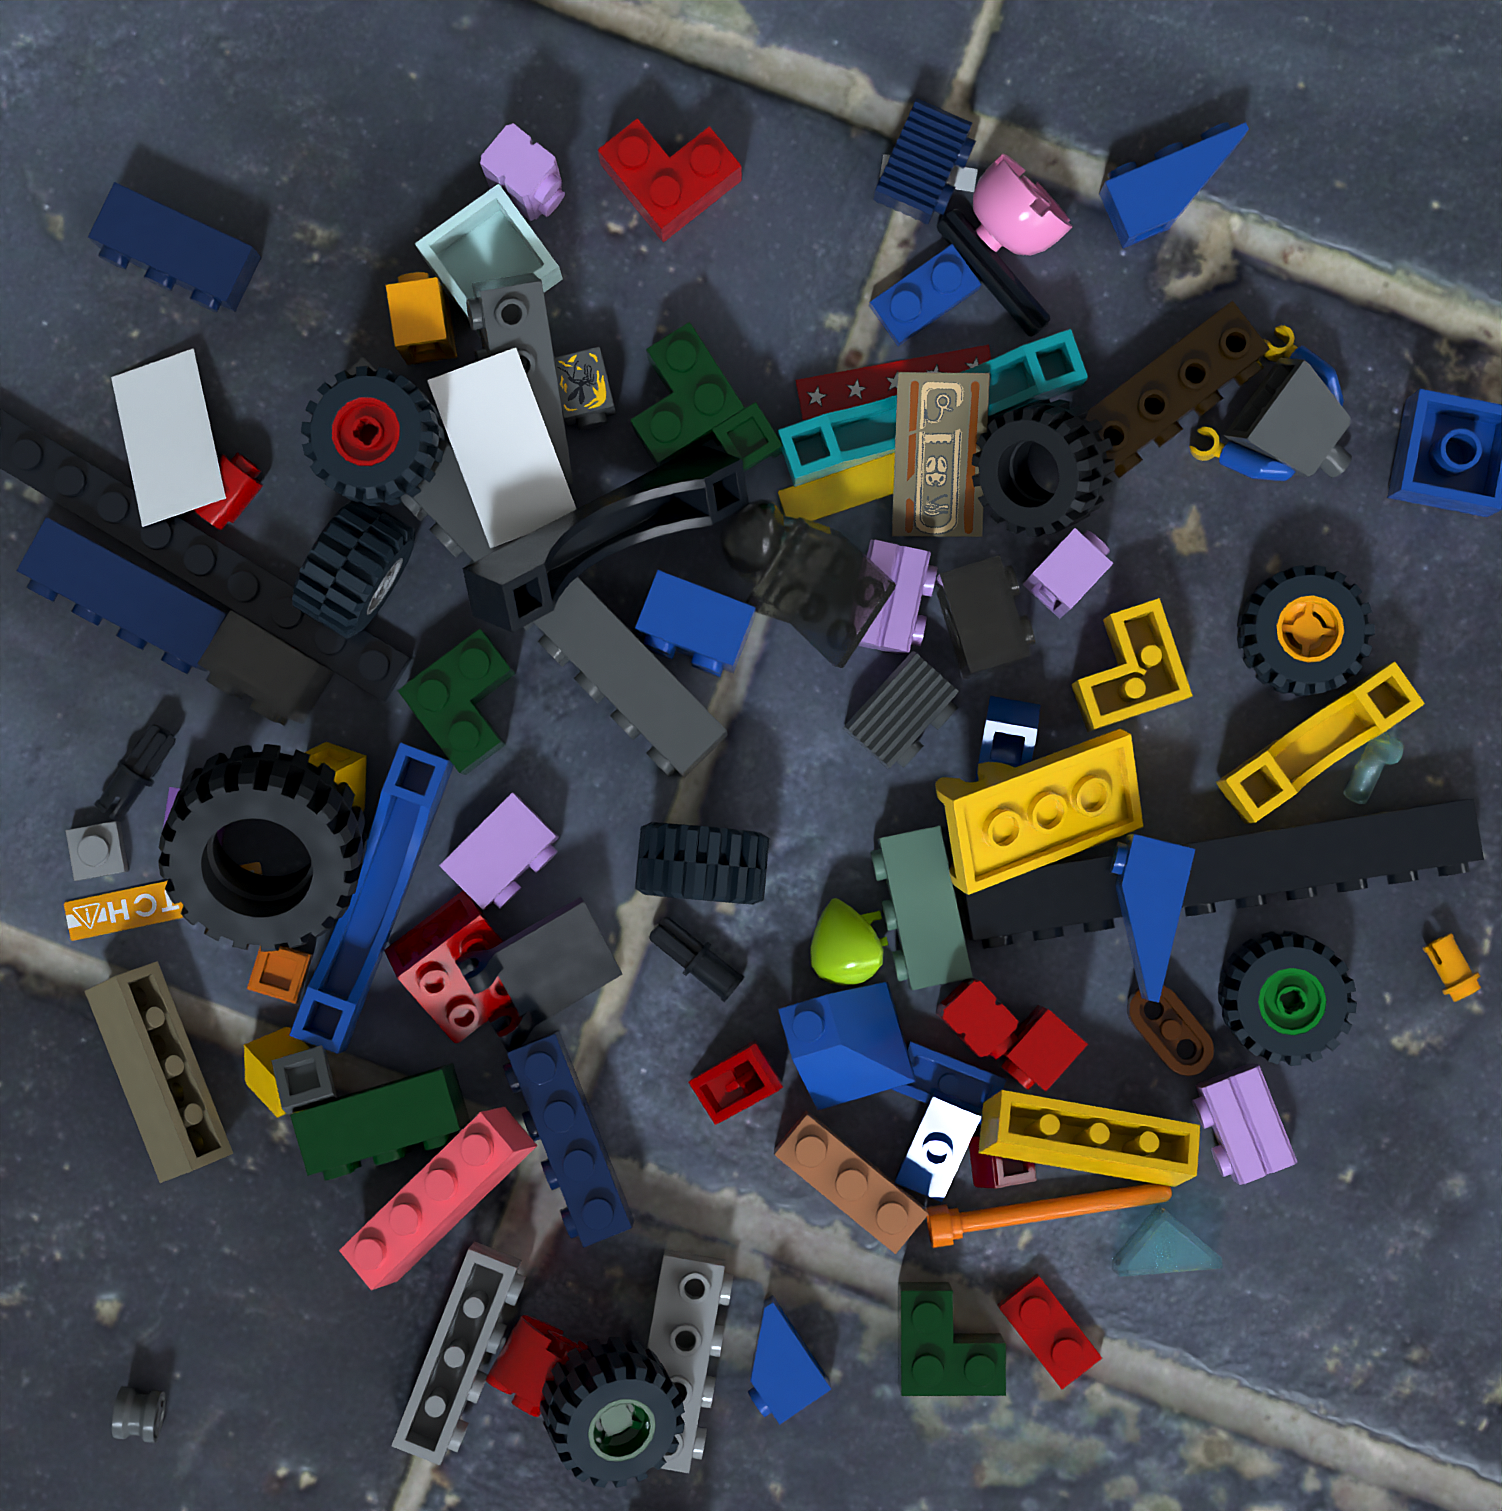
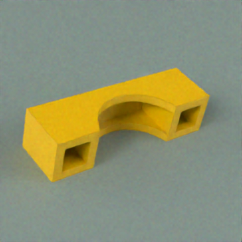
[1216,661,1425,824]

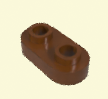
[1127,986,1214,1076]

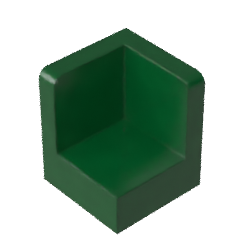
[712,402,783,472]

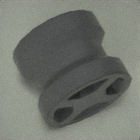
[112,1386,166,1443]

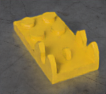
[935,729,1143,895]

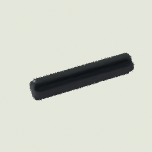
[937,209,1050,337]

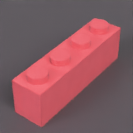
[339,1107,538,1290]

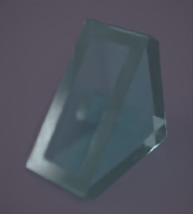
[1112,1204,1223,1277]

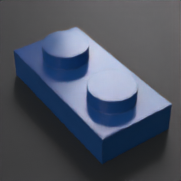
[869,244,982,347]
[892,1041,1007,1125]

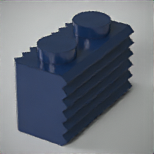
[873,98,976,224]

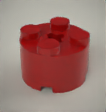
[485,1315,588,1417]

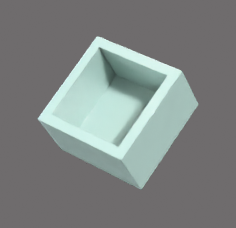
[415,184,563,338]

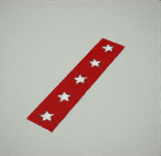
[795,344,992,420]

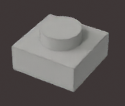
[65,821,129,881]

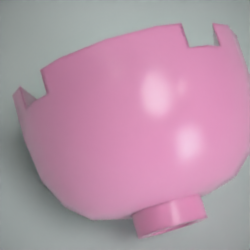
[973,153,1072,256]

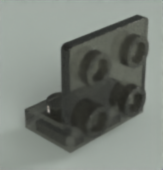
[746,517,896,668]

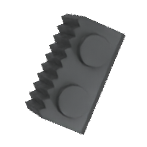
[843,651,959,769]

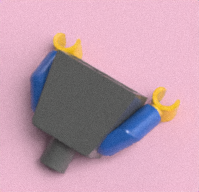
[1189,325,1352,481]

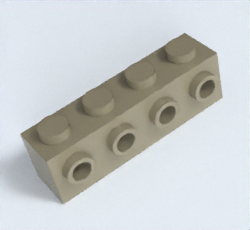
[85,961,233,1183]

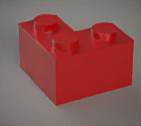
[597,118,742,243]

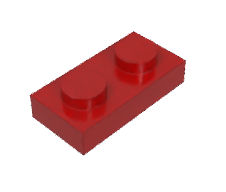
[997,1274,1102,1390]

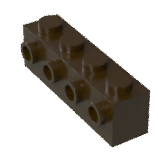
[1086,300,1270,478]

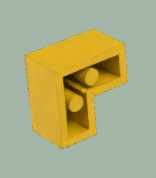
[1071,598,1193,732]

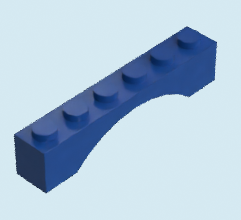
[289,743,454,1054]

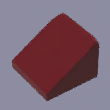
[969,1135,1037,1189]

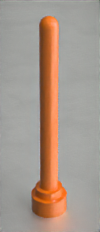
[926,1183,1172,1248]

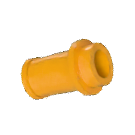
[1422,932,1481,1002]

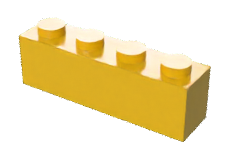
[979,1090,1200,1187]

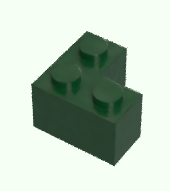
[630,322,745,467]
[397,629,516,775]
[898,1282,1006,1396]

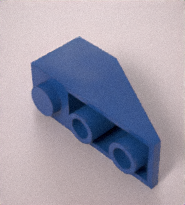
[1099,122,1249,249]

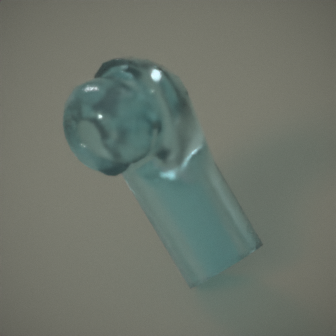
[1343,732,1403,804]

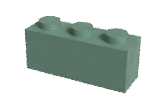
[870,826,973,990]

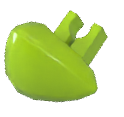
[810,898,888,986]

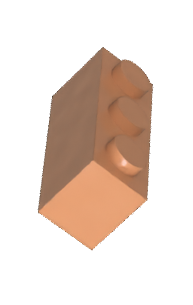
[774,1110,928,1254]

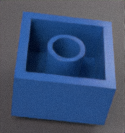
[1387,389,1502,517]
[635,570,755,678]

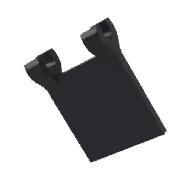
[455,897,623,1052]

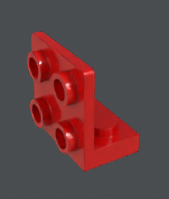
[384,890,513,1043]

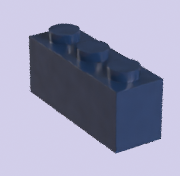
[88,182,261,312]

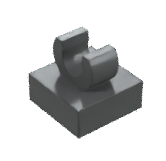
[271,1045,338,1115]

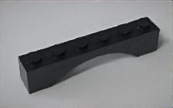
[462,445,749,633]

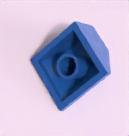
[778,982,917,1110]

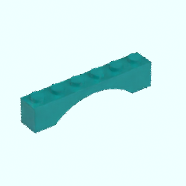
[778,329,1088,487]

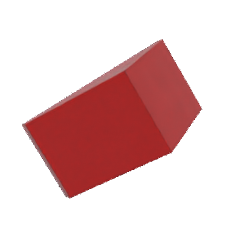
[688,1039,783,1125]

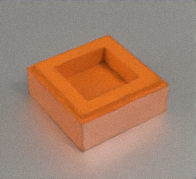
[247,944,313,1004]

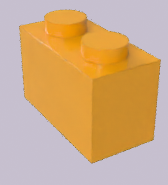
[386,272,457,365]

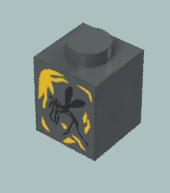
[554,347,616,430]

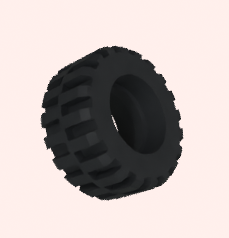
[158,744,367,952]

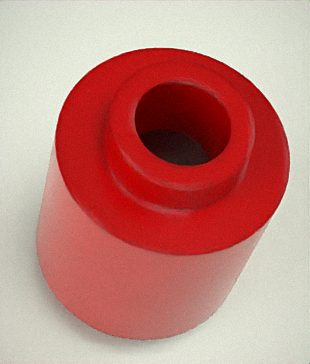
[194,452,264,530]

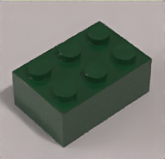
[290,1063,470,1181]

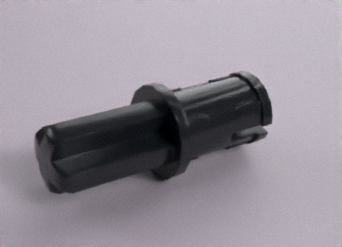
[94,724,176,822]
[649,917,745,1002]

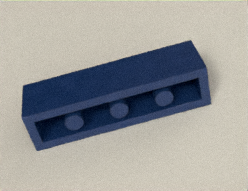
[16,517,235,674]

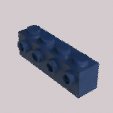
[503,1031,634,1248]

